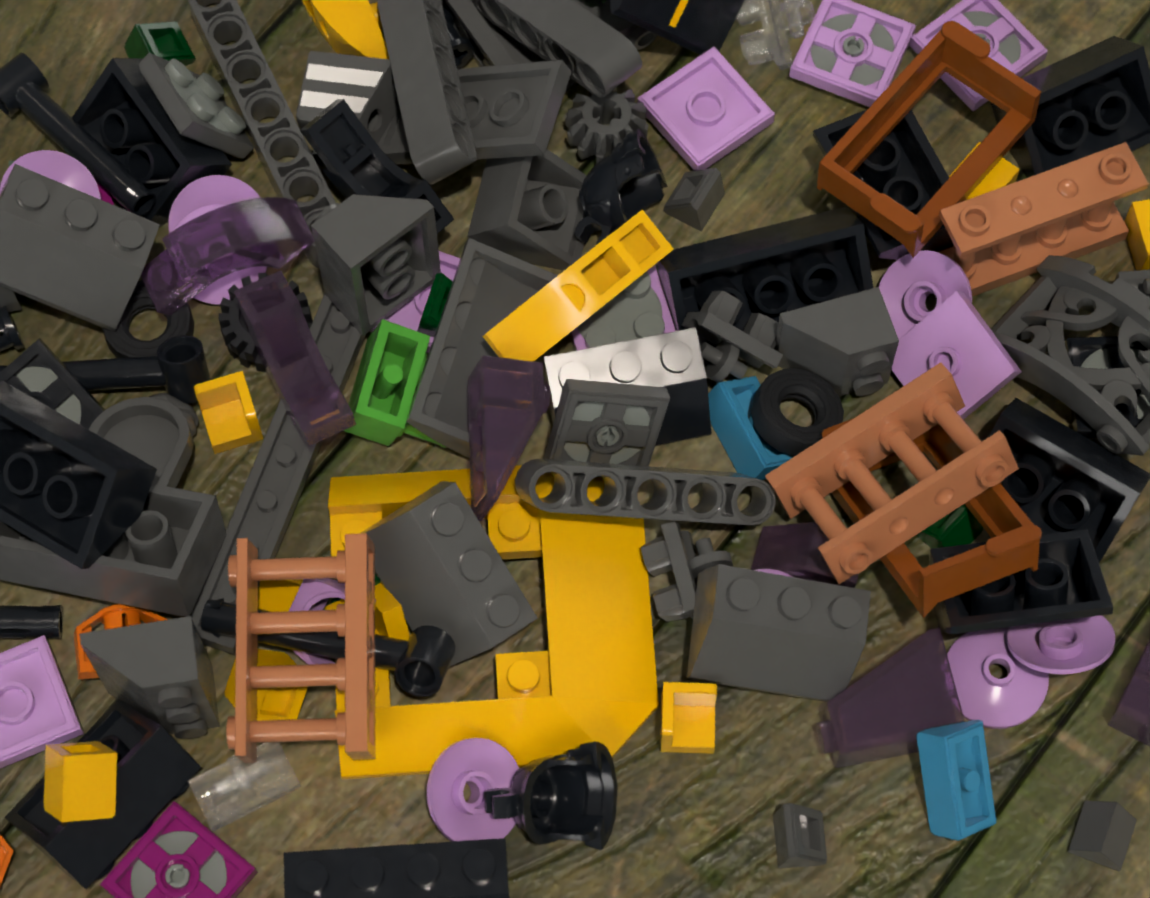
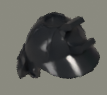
[575,129,668,245]
[484,741,618,850]

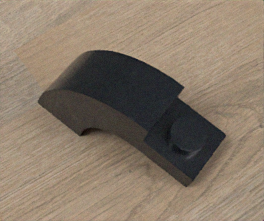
[300,99,454,234]

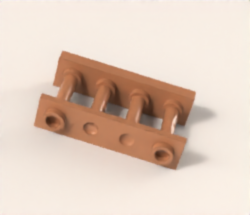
[938,142,1149,297]
[765,362,1019,584]
[226,533,376,763]

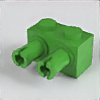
[341,319,446,448]

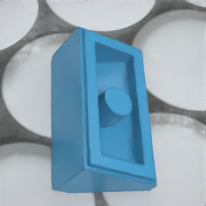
[708,376,794,480]
[916,719,997,841]

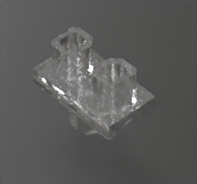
[737,0,815,71]
[188,742,301,832]

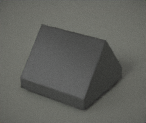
[663,168,725,232]
[1068,801,1137,872]
[773,803,827,868]

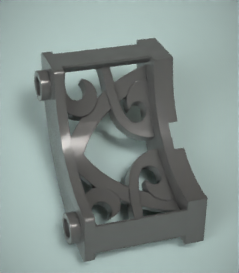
[991,255,1150,456]

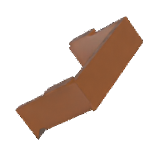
[817,21,1042,258]
[822,418,1042,618]

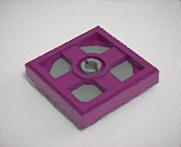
[100,801,257,898]

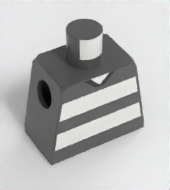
[296,51,399,167]

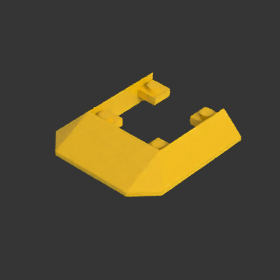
[328,465,659,780]

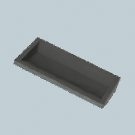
[406,238,558,467]

